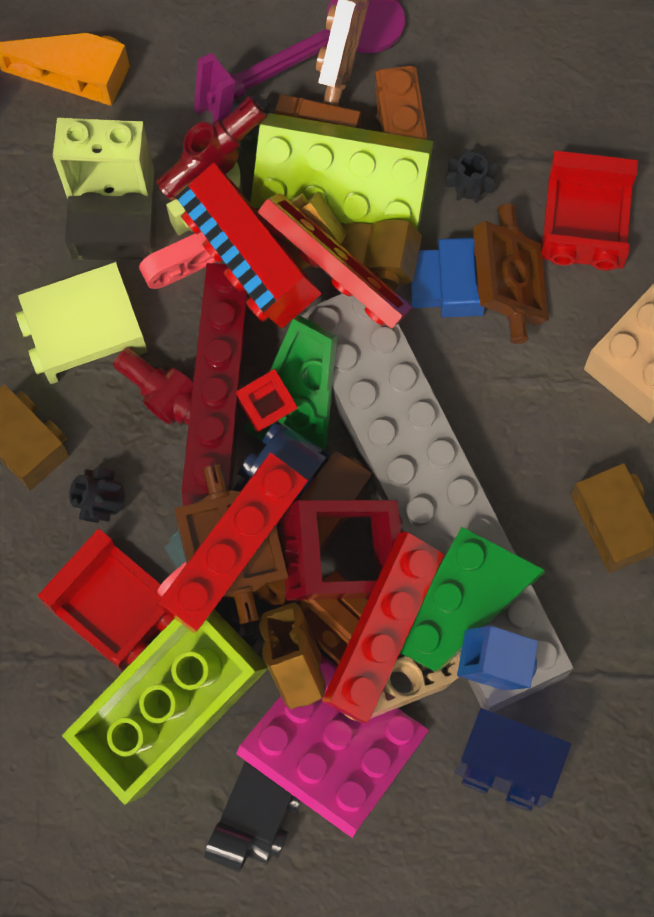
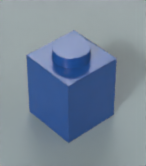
[457,626,538,691]

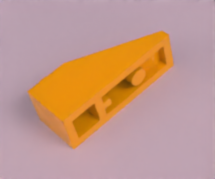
[0,33,130,106]

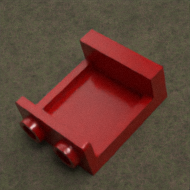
[541,150,638,271]
[37,528,174,672]

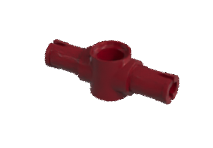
[156,96,267,201]
[113,347,193,426]

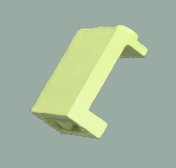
[16,262,147,385]

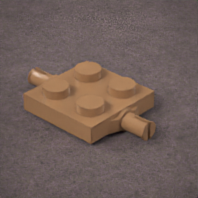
[316,0,370,106]

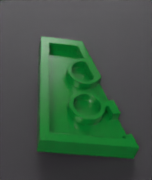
[244,315,337,451]
[400,527,545,673]

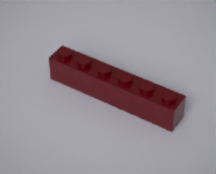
[181,263,250,506]

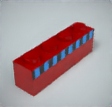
[175,162,322,328]

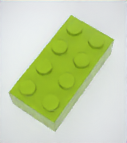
[251,113,434,231]
[62,609,268,805]

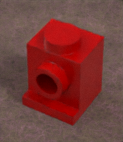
[235,369,298,432]

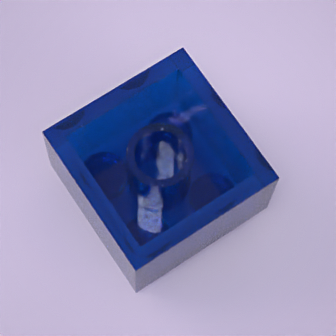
[454,708,571,812]

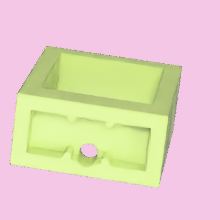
[53,118,154,208]

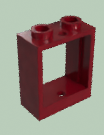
[280,500,403,601]

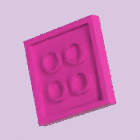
[236,654,429,838]

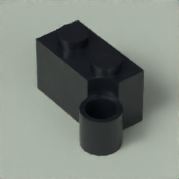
[204,761,302,873]

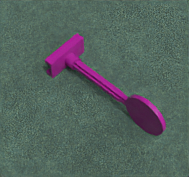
[194,0,405,123]

